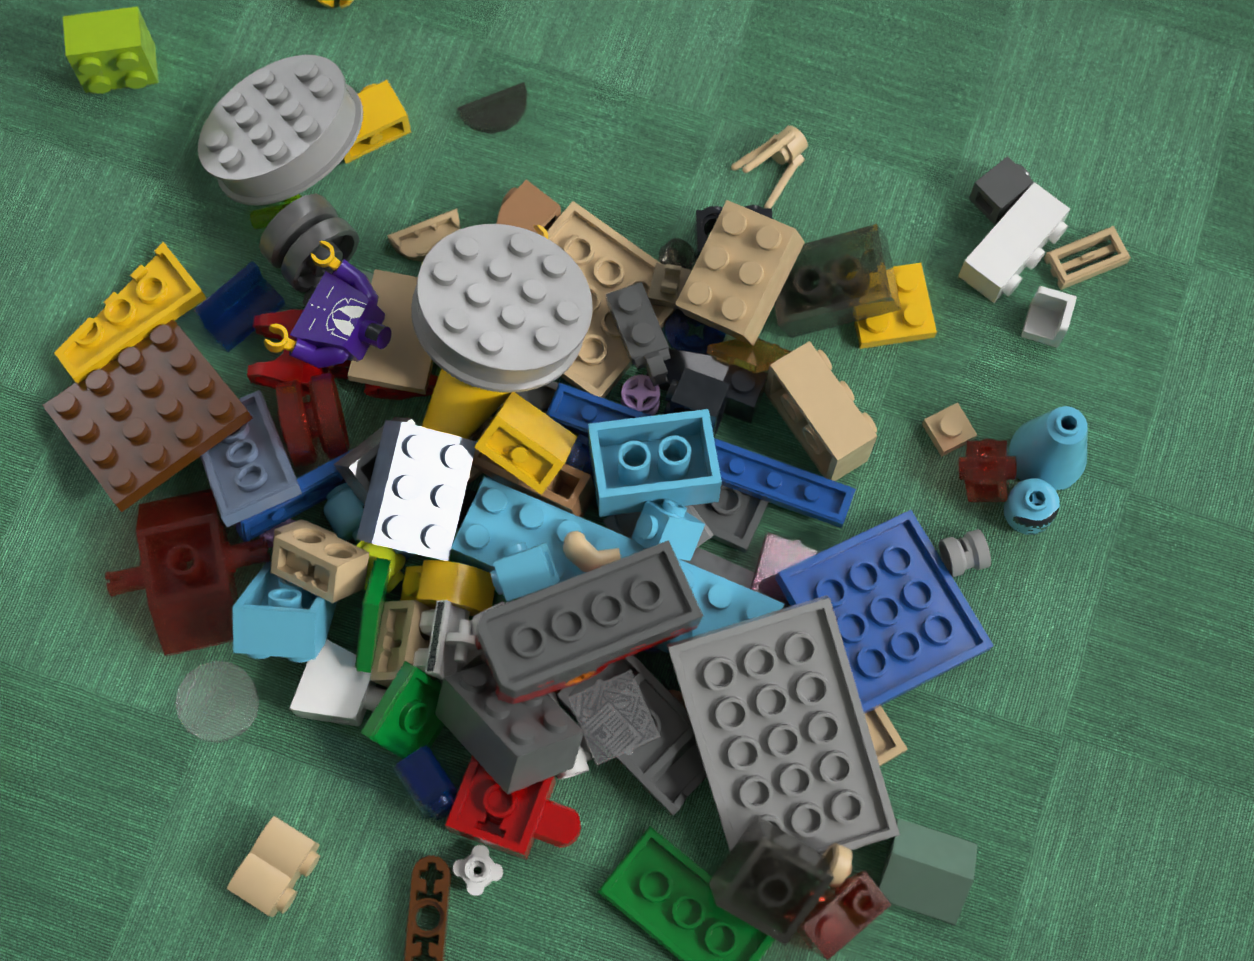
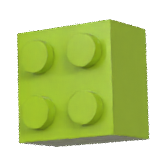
[63,6,159,94]

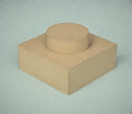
[922,402,977,457]

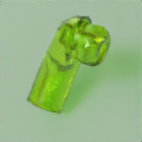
[250,194,302,229]

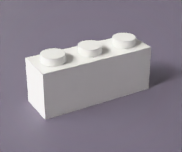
[958,182,1070,303]

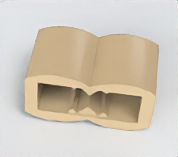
[227,816,320,917]

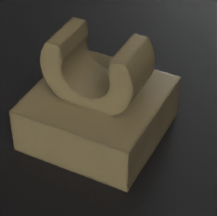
[648,263,692,310]

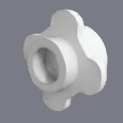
[453,845,503,896]

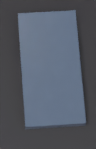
[200,390,302,527]

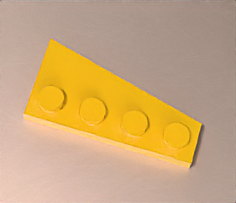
[54,242,207,384]

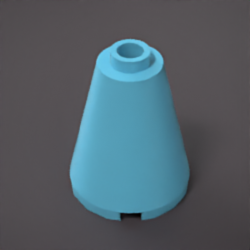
[1009,406,1087,490]

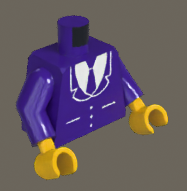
[264,241,392,368]

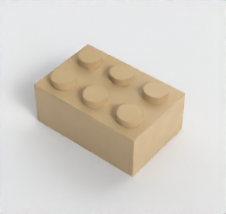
[675,200,805,346]
[765,341,877,481]

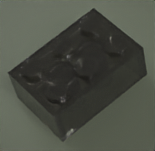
[774,224,901,338]

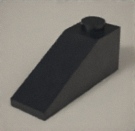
[646,348,768,423]

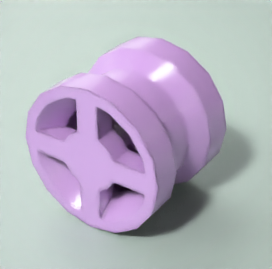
[621,375,660,416]

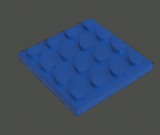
[775,510,994,714]

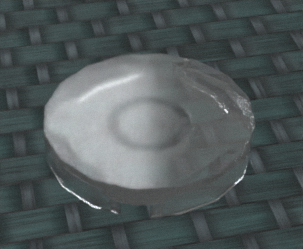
[175,661,259,743]

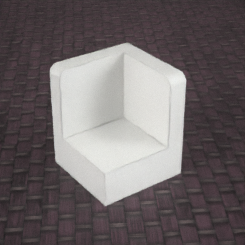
[1021,286,1077,348]

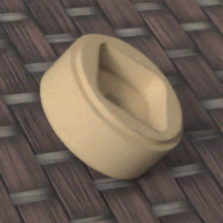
[818,843,852,889]

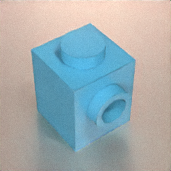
[631,499,705,561]
[491,542,560,602]

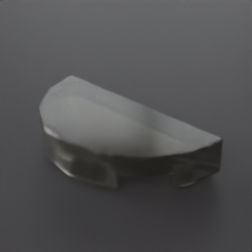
[457,82,528,134]

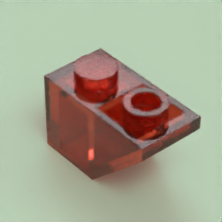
[788,870,891,961]

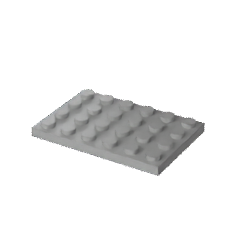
[667,595,900,885]

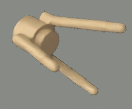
[731,125,808,208]

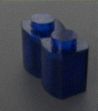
[393,746,458,821]

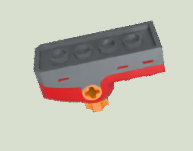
[474,540,703,704]

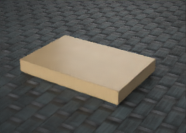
[348,269,434,395]

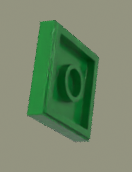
[355,558,391,673]
[361,661,444,768]

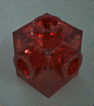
[959,439,1017,502]

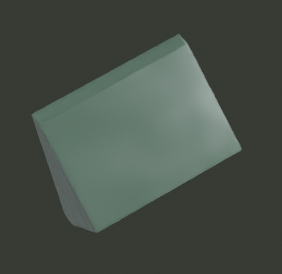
[874,818,978,925]

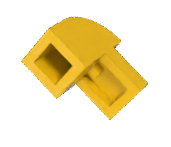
[400,560,495,616]

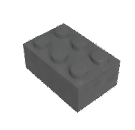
[435,662,584,794]

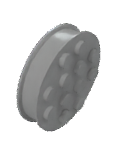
[198,55,363,205]
[411,224,593,392]

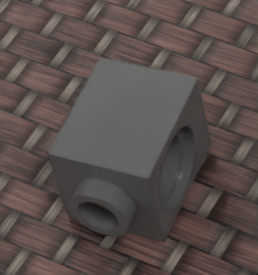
[969,156,1034,225]

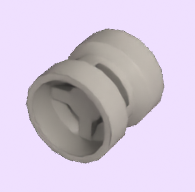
[939,529,991,578]

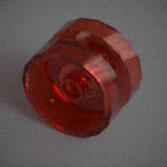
[276,372,350,467]

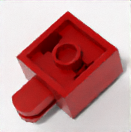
[445,756,581,861]

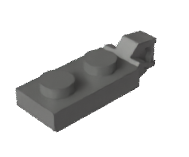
[606,282,670,387]

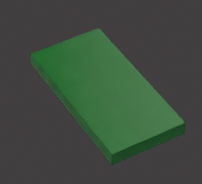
[597,826,781,961]

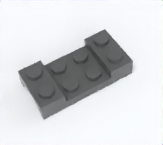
[556,655,707,815]

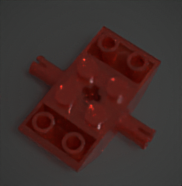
[105,489,271,657]

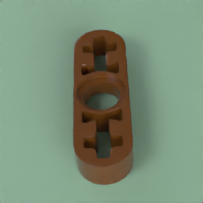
[405,856,451,961]

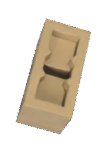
[271,523,369,603]
[370,600,435,688]

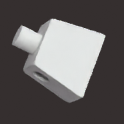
[290,639,387,726]

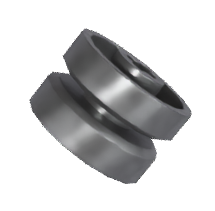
[259,194,359,292]

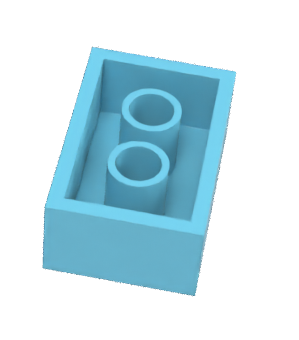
[588,409,722,517]

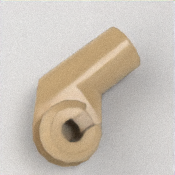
[563,531,621,572]

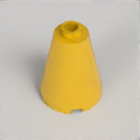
[421,368,511,439]

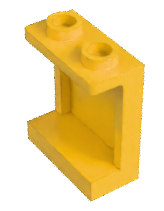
[474,392,577,495]

